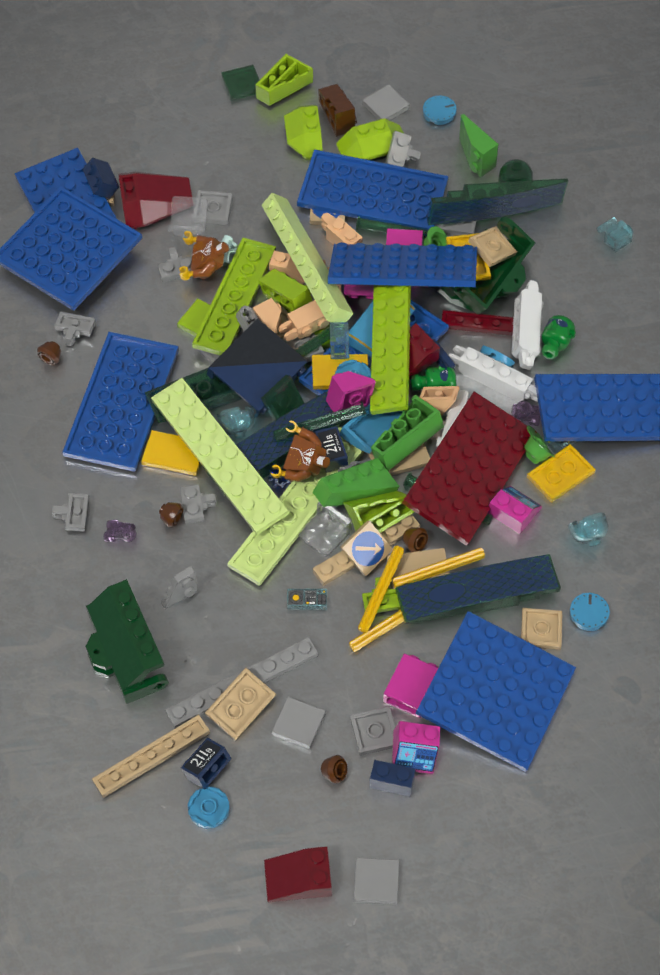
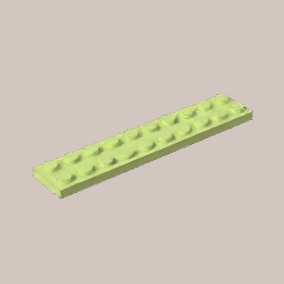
[151,378,289,535]
[227,425,364,586]

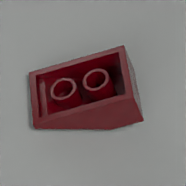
[409,323,440,379]
[264,847,332,902]

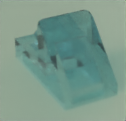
[330,322,349,359]

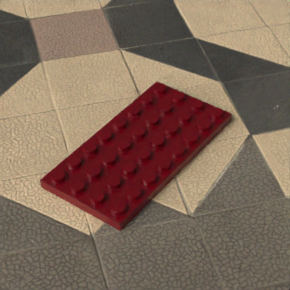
[402,391,537,546]

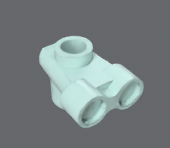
[221,235,238,267]

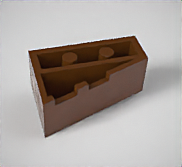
[318,84,357,137]

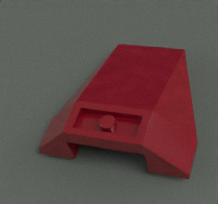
[118,171,194,228]

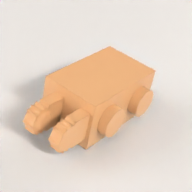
[321,213,363,246]
[278,300,331,341]

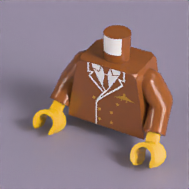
[179,231,229,281]
[270,421,330,482]

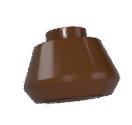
[37,341,61,365]
[159,502,184,528]
[403,527,428,552]
[321,755,348,784]

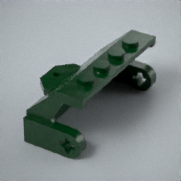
[438,217,535,315]
[85,579,169,704]

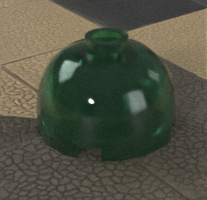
[498,159,533,194]

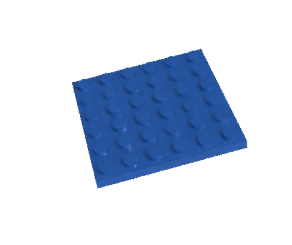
[0,186,143,311]
[415,611,576,772]

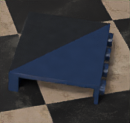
[207,318,308,418]

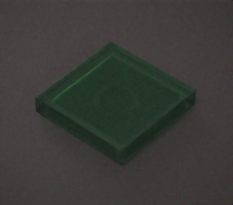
[221,65,259,100]
[261,375,305,427]

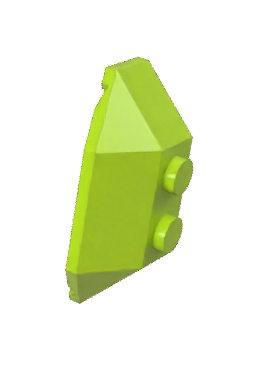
[284,105,323,160]
[336,118,404,160]

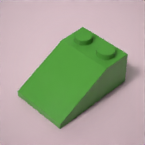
[459,114,498,177]

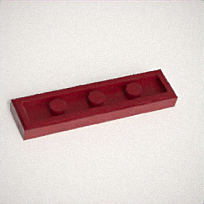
[442,310,514,336]

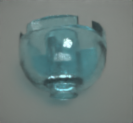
[217,406,255,439]
[568,512,608,547]

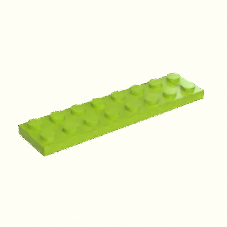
[192,238,276,355]
[370,285,411,415]

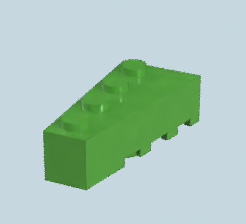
[371,395,444,471]
[312,458,400,507]

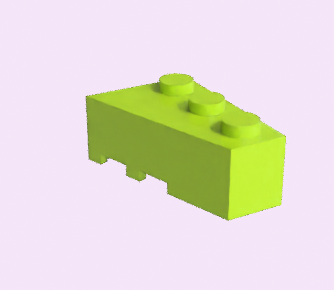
[255,54,313,106]
[258,268,312,313]
[343,491,414,533]

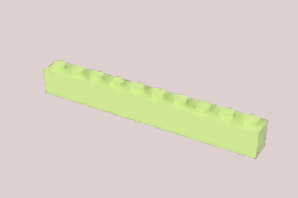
[262,193,354,327]

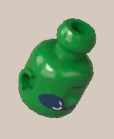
[542,315,576,359]
[411,366,457,392]

